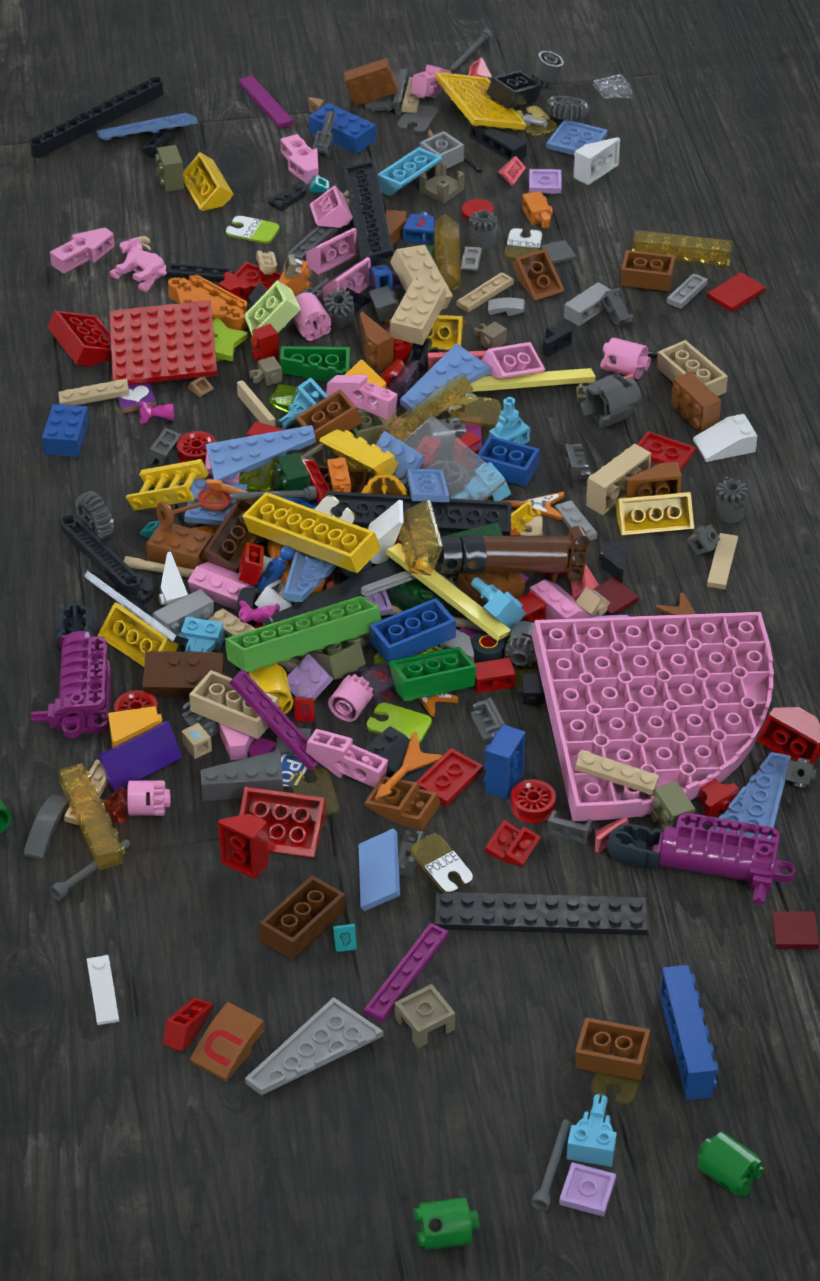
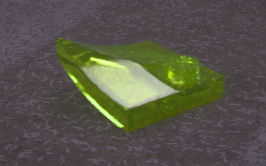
[269,384,297,412]
[239,457,278,491]

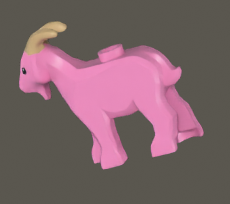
[110,236,167,293]

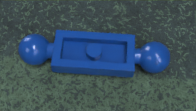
[254,546,295,594]

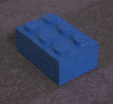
[42,404,89,457]
[476,435,540,487]
[484,724,525,800]

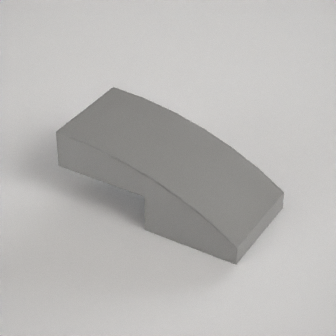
[461,246,482,271]
[488,298,525,316]

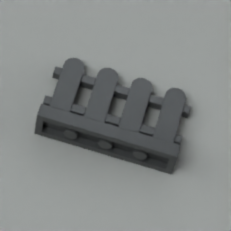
[365,69,409,116]

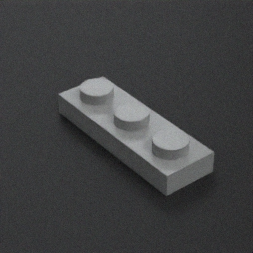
[667,273,708,309]
[555,500,597,541]

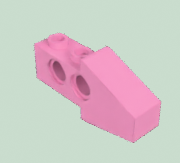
[411,65,451,99]
[281,134,319,184]
[50,228,115,274]
[326,375,398,419]
[219,723,256,760]
[306,729,388,788]

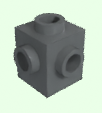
[687,524,720,555]
[785,758,817,788]

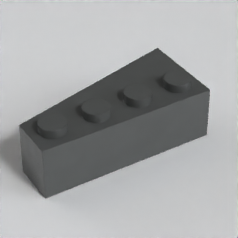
[201,750,283,801]

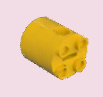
[249,662,293,714]

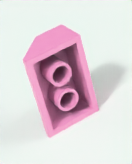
[310,185,353,228]
[306,228,357,275]
[322,257,371,301]
[481,342,545,379]
[188,562,255,611]
[530,580,594,620]

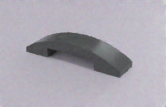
[24,795,72,860]

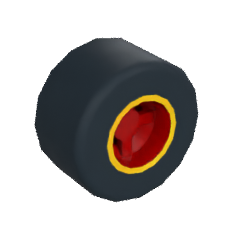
[471,631,506,663]

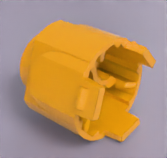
[362,473,409,496]

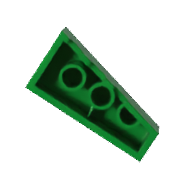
[280,346,350,382]

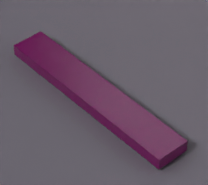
[239,76,293,129]
[229,669,319,771]
[364,923,449,1023]

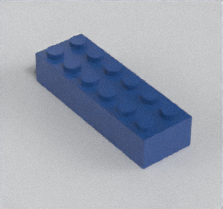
[660,965,718,1100]

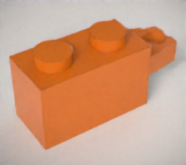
[522,191,553,228]
[327,457,351,492]

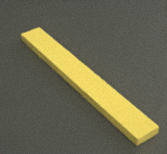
[459,368,596,393]
[385,543,511,641]

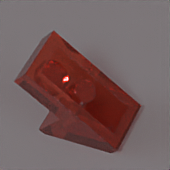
[95,787,128,824]

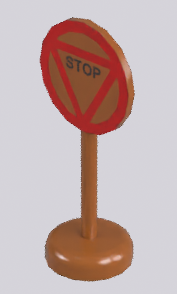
[156,488,231,528]

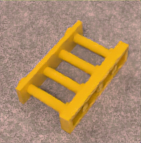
[126,459,209,511]

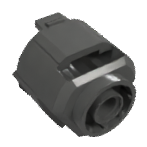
[580,373,641,428]

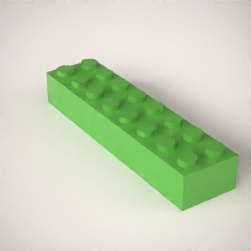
[225,596,381,672]

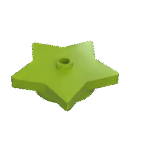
[213,318,248,362]

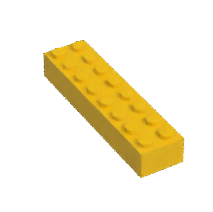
[242,492,381,573]

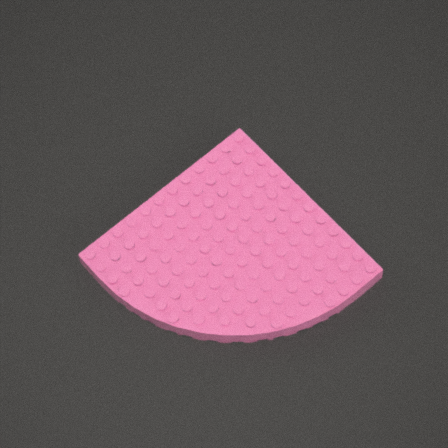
[532,612,774,821]

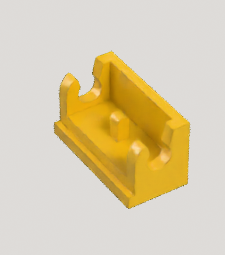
[511,501,541,534]

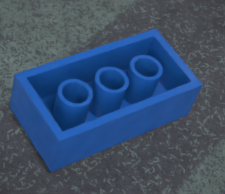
[308,103,376,154]
[369,598,456,664]

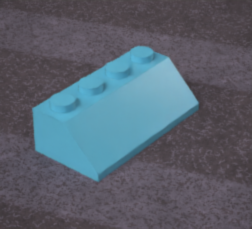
[377,147,443,196]

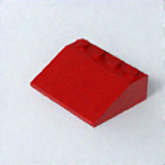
[47,310,112,366]
[239,787,328,858]

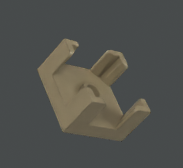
[420,162,465,203]
[395,984,455,1048]

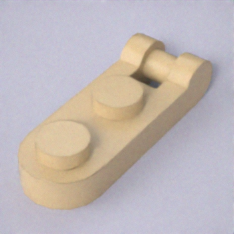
[256,251,277,275]

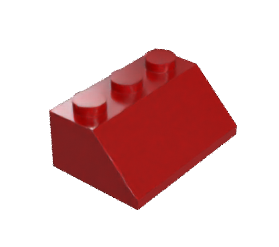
[218,814,269,879]

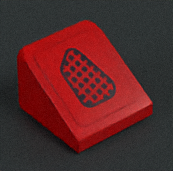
[294,698,315,722]

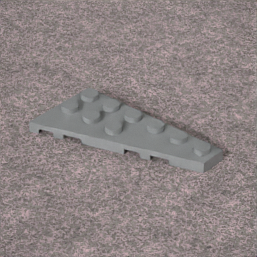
[245,997,383,1095]

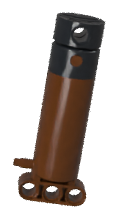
[435,526,589,584]

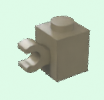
[474,322,507,349]
[249,356,282,386]

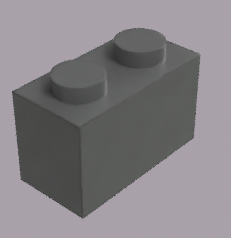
[369,285,399,322]

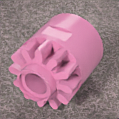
[328,674,373,722]
[128,781,171,816]

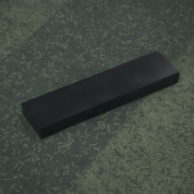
[165,263,233,282]

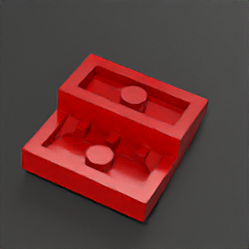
[483,820,541,866]

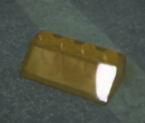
[399,500,443,576]

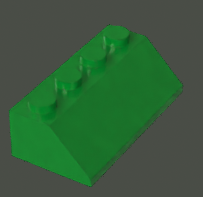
[389,646,476,701]

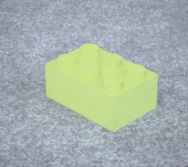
[244,280,301,333]

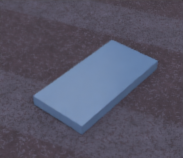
[406,469,449,502]
[359,829,400,911]

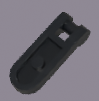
[268,183,307,211]

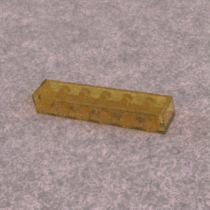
[434,213,461,292]
[632,230,733,266]
[378,374,473,441]
[59,763,125,870]

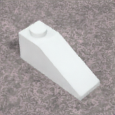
[158,552,188,607]
[87,955,119,1025]

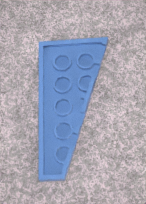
[96,113,197,140]
[400,343,491,413]
[206,425,316,481]
[283,550,337,602]
[709,752,791,839]

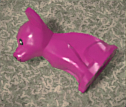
[139,401,174,424]
[239,600,280,623]

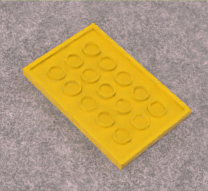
[435,72,527,130]

